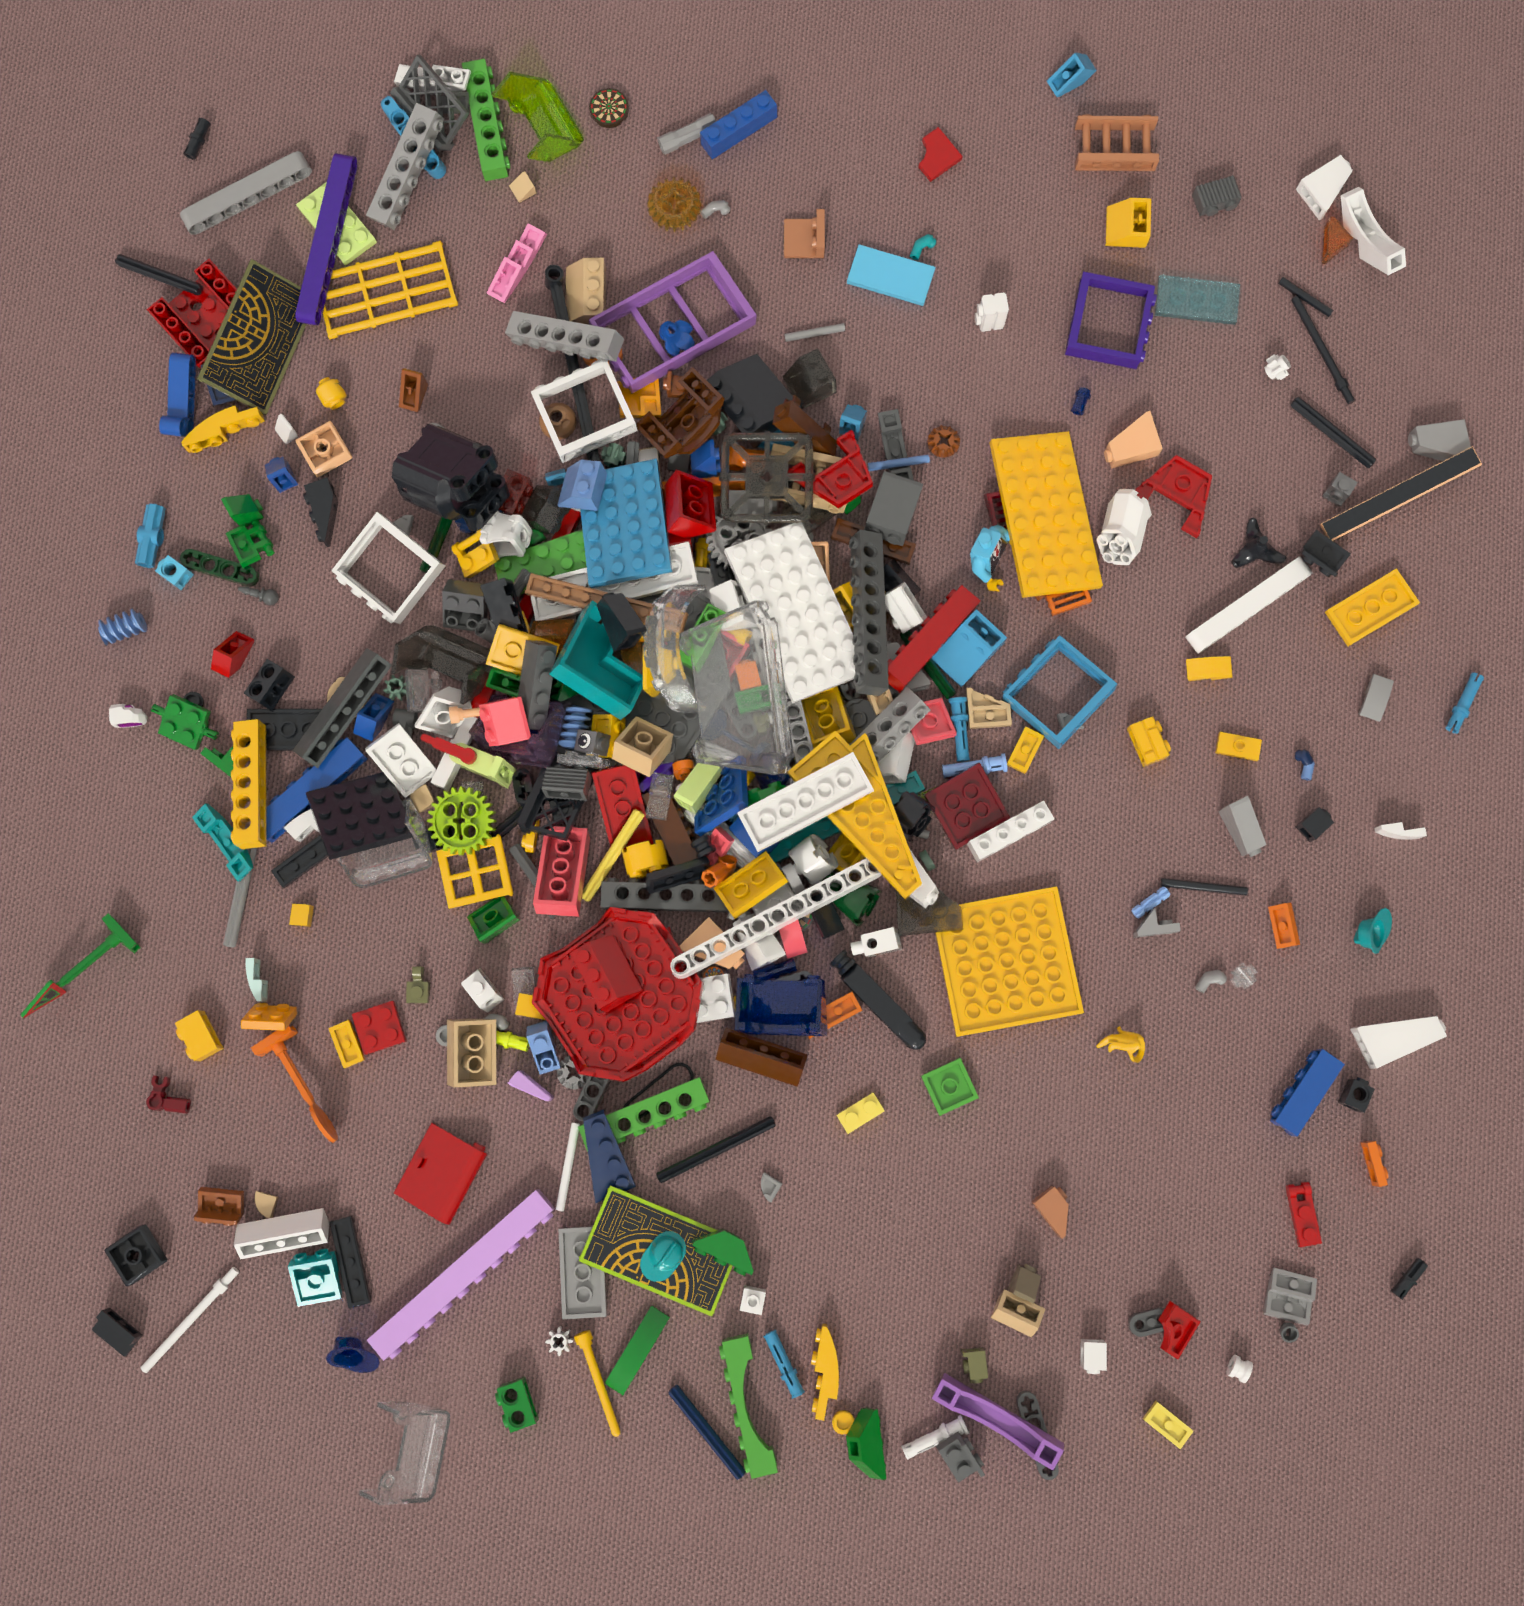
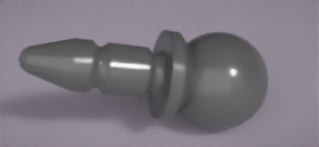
[238,586,279,606]

